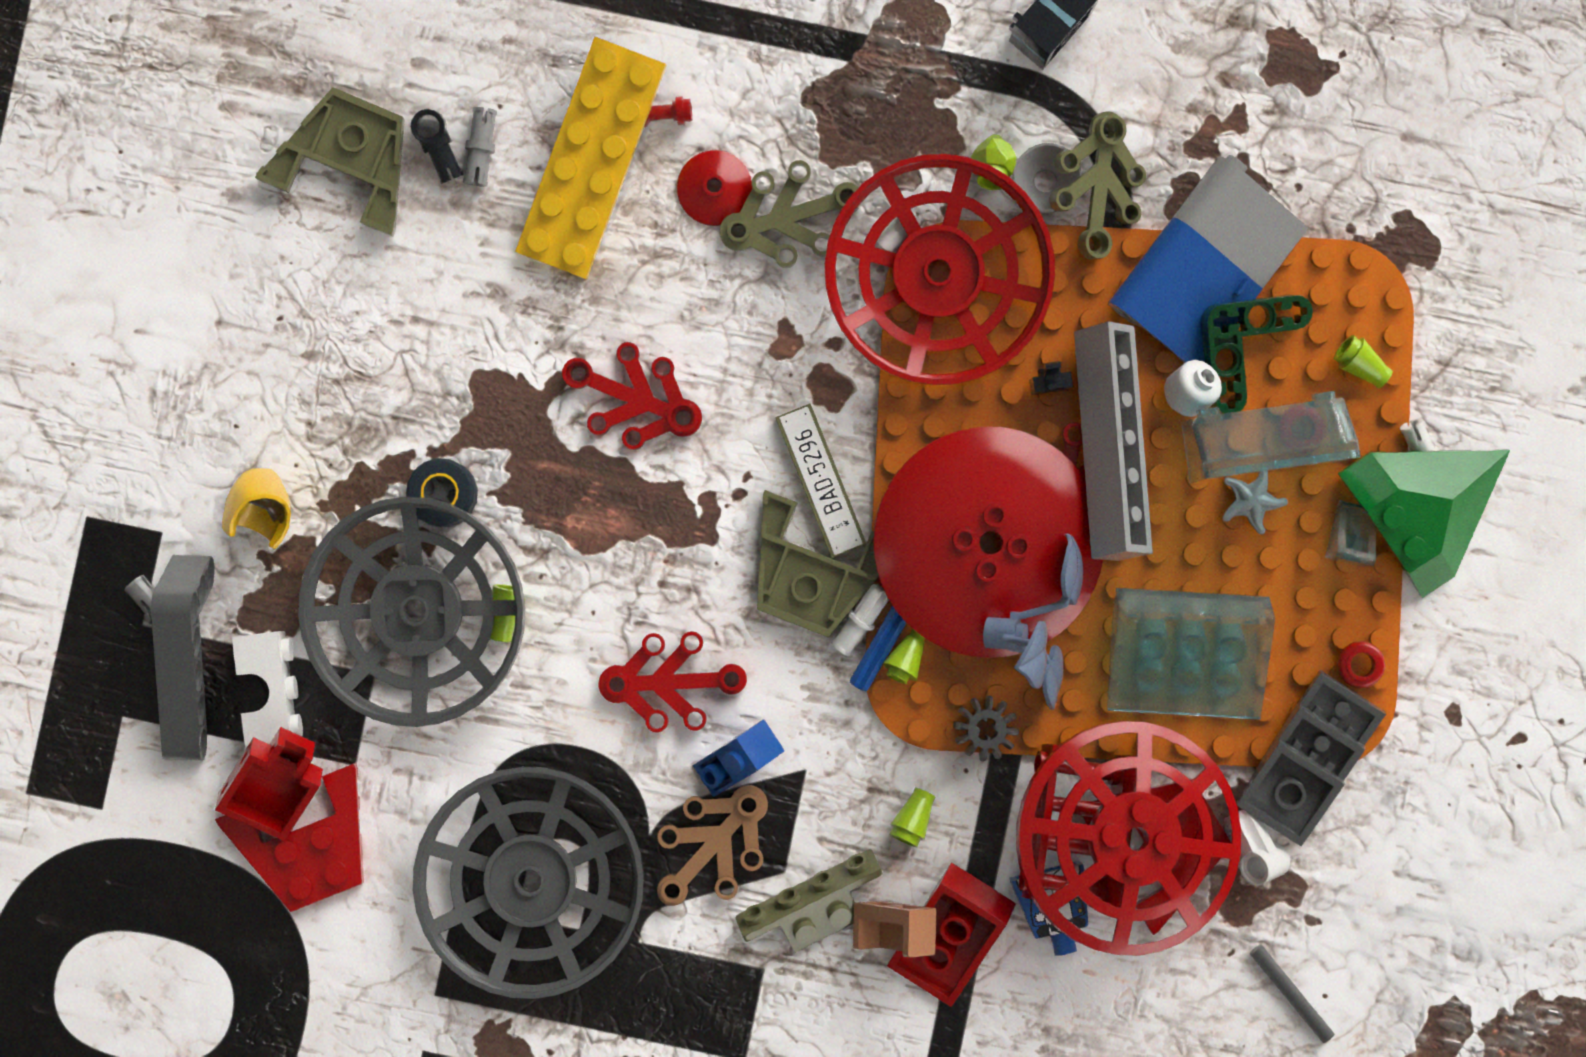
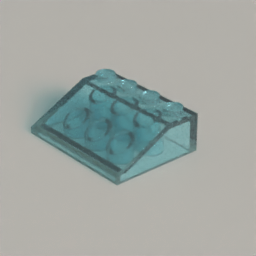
[1107,588,1275,720]

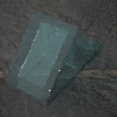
[1325,500,1376,567]

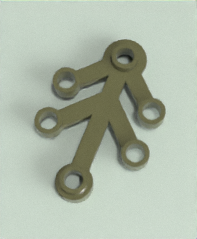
[1049,111,1146,259]
[720,160,861,268]

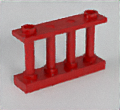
[1019,744,1136,907]

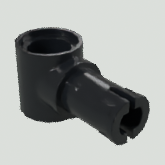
[410,109,464,184]

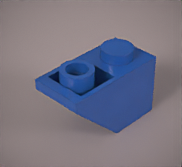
[692,719,785,797]

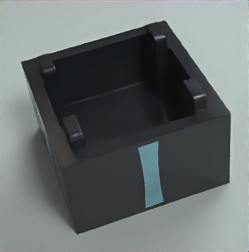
[1009,0,1098,70]

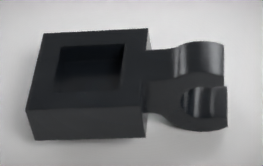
[1029,361,1073,395]

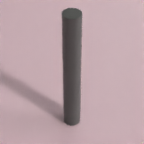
[1250,944,1335,1043]

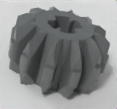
[953,696,1019,761]

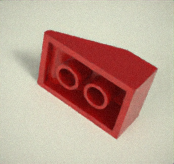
[887,862,1017,1007]

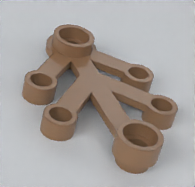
[657,785,768,906]

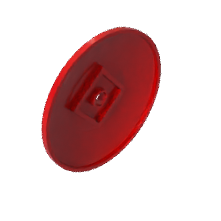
[873,427,1103,658]

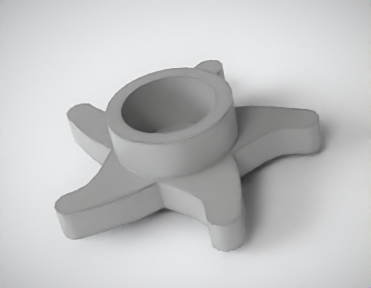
[1222,467,1288,534]

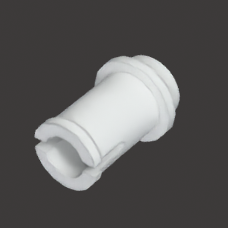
[876,214,922,253]
[1400,418,1439,451]

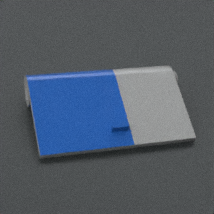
[1108,155,1308,363]

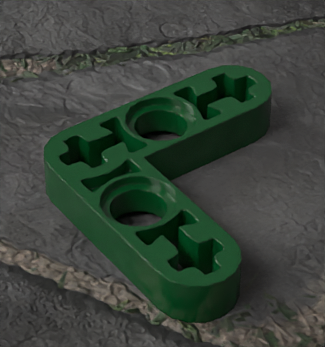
[1201,295,1313,415]

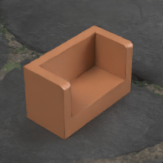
[853,901,936,957]

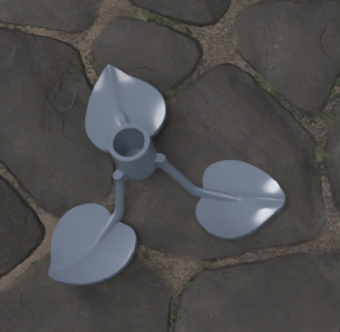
[983,534,1084,710]

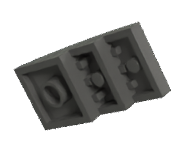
[1236,670,1386,847]

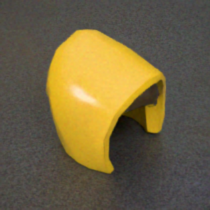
[221,468,291,549]

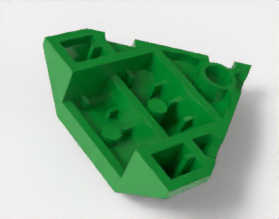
[1338,449,1510,598]

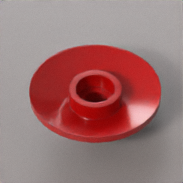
[677,150,752,226]

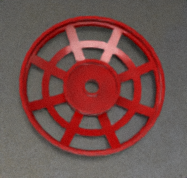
[824,154,1055,385]
[1016,721,1241,956]

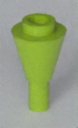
[882,628,925,684]

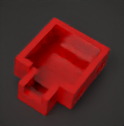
[215,727,323,841]

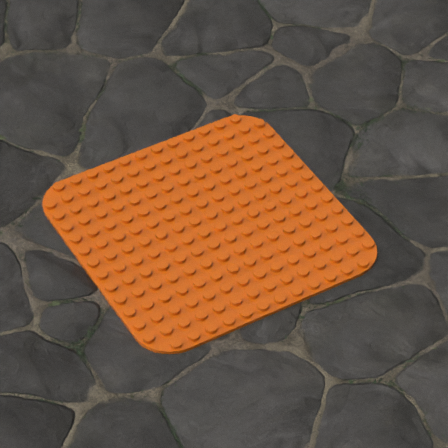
[866,220,1414,767]

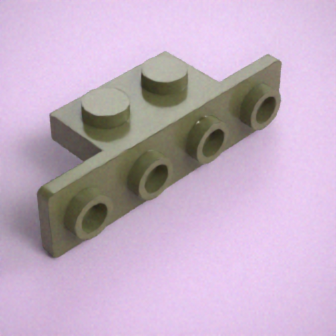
[735,849,883,953]

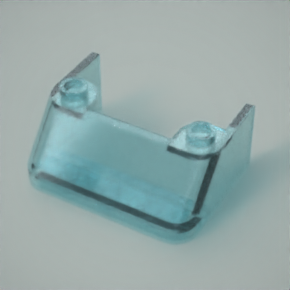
[1181,391,1361,484]

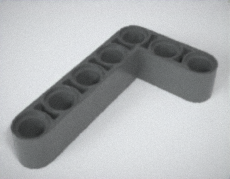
[151,555,215,761]

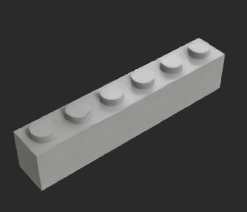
[1074,322,1153,561]

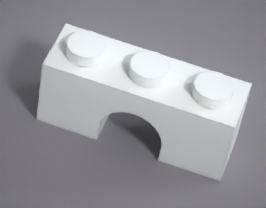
[232,631,303,749]

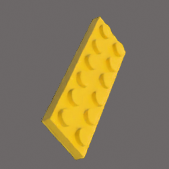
[515,36,667,279]

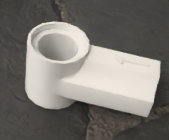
[1224,810,1290,886]

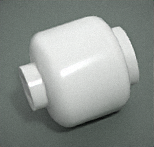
[1164,360,1222,417]

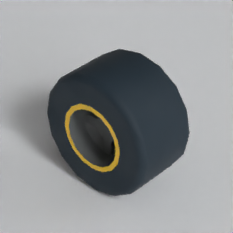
[406,458,478,527]

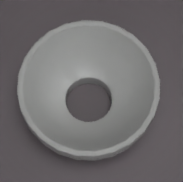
[1013,143,1082,213]

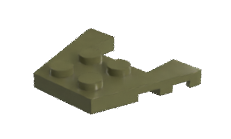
[255,87,405,237]
[757,490,879,637]

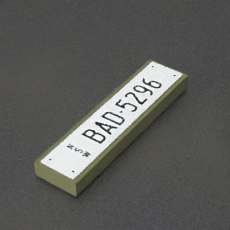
[775,403,867,558]

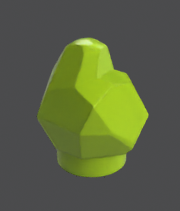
[971,134,1016,190]

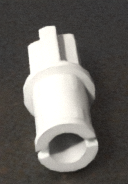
[831,584,889,657]

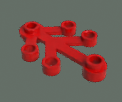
[562,342,702,450]
[598,631,747,733]

